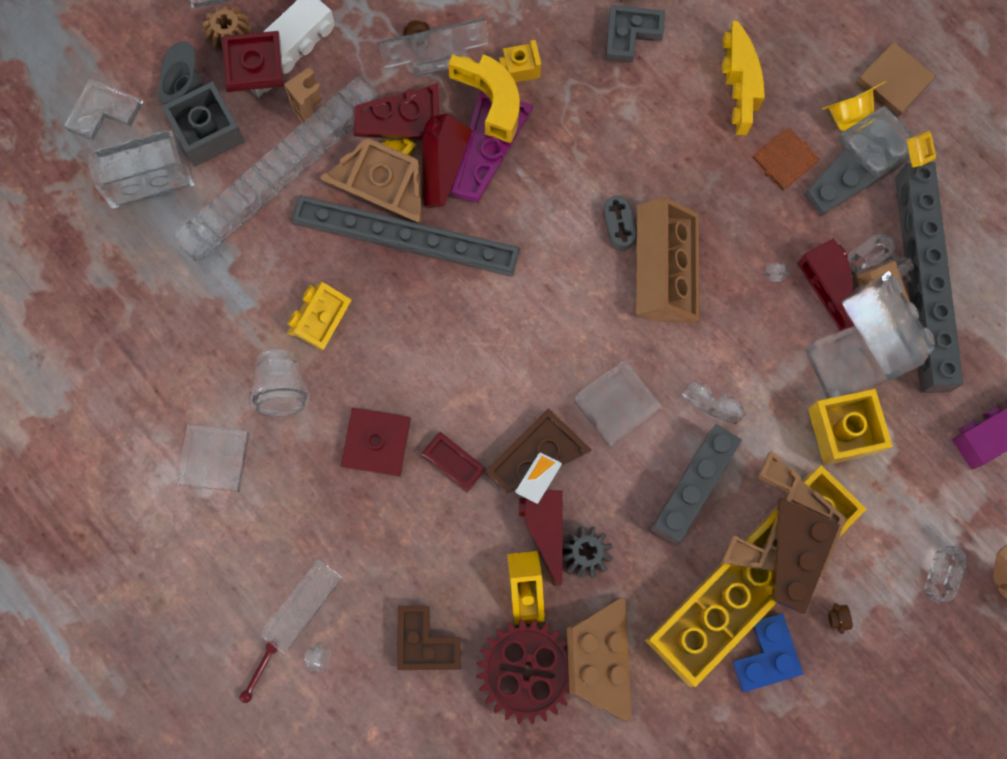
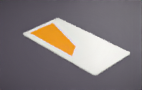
[515,453,562,504]

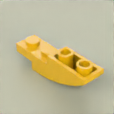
[722,21,765,136]

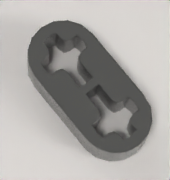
[603,196,636,251]

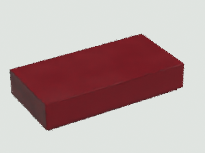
[421,432,486,493]

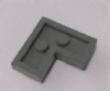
[605,5,665,62]

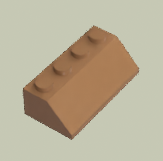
[635,197,700,323]

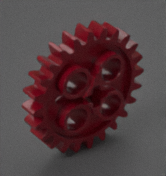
[476,619,570,724]

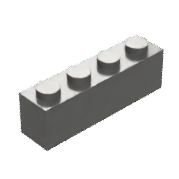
[649,424,742,547]

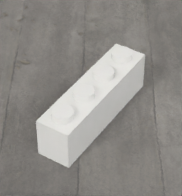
[250,0,335,98]

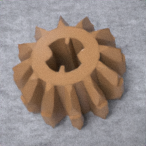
[202,4,251,51]

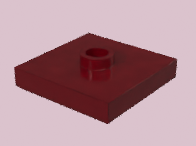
[222,31,284,92]
[341,408,411,477]

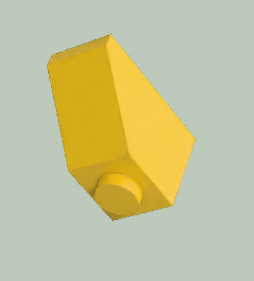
[507,551,545,626]

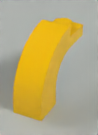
[448,54,520,143]

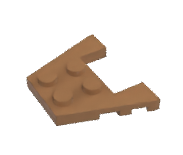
[720,451,846,577]

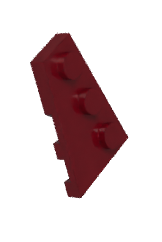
[353,83,439,140]

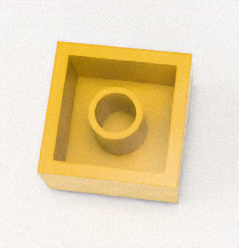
[808,389,893,466]

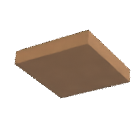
[856,42,936,117]

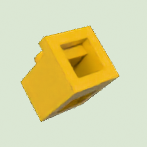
[499,40,542,83]

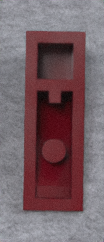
[422,113,473,208]
[797,238,857,335]
[519,490,563,586]

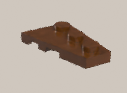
[485,408,592,494]
[772,498,840,614]

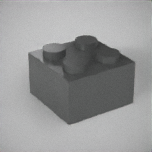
[161,81,245,167]

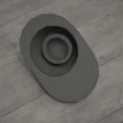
[158,42,203,104]

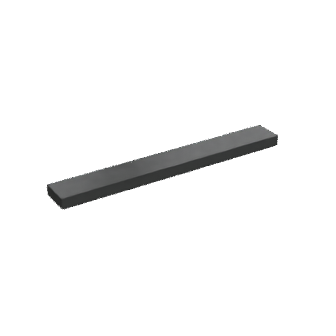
[292,195,520,277]

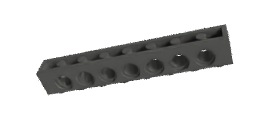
[895,162,964,393]

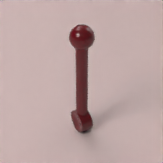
[239,641,279,703]

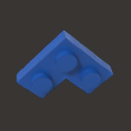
[732,613,804,692]

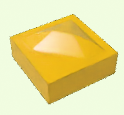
[906,131,936,168]

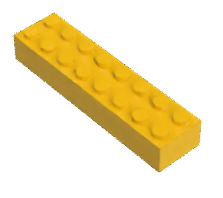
[644,465,867,687]

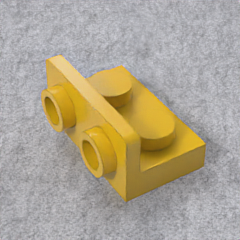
[287,282,352,350]

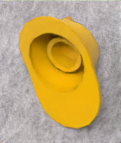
[822,81,887,131]

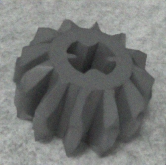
[562,526,613,579]

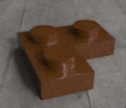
[397,606,461,670]

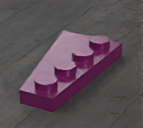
[451,92,533,203]

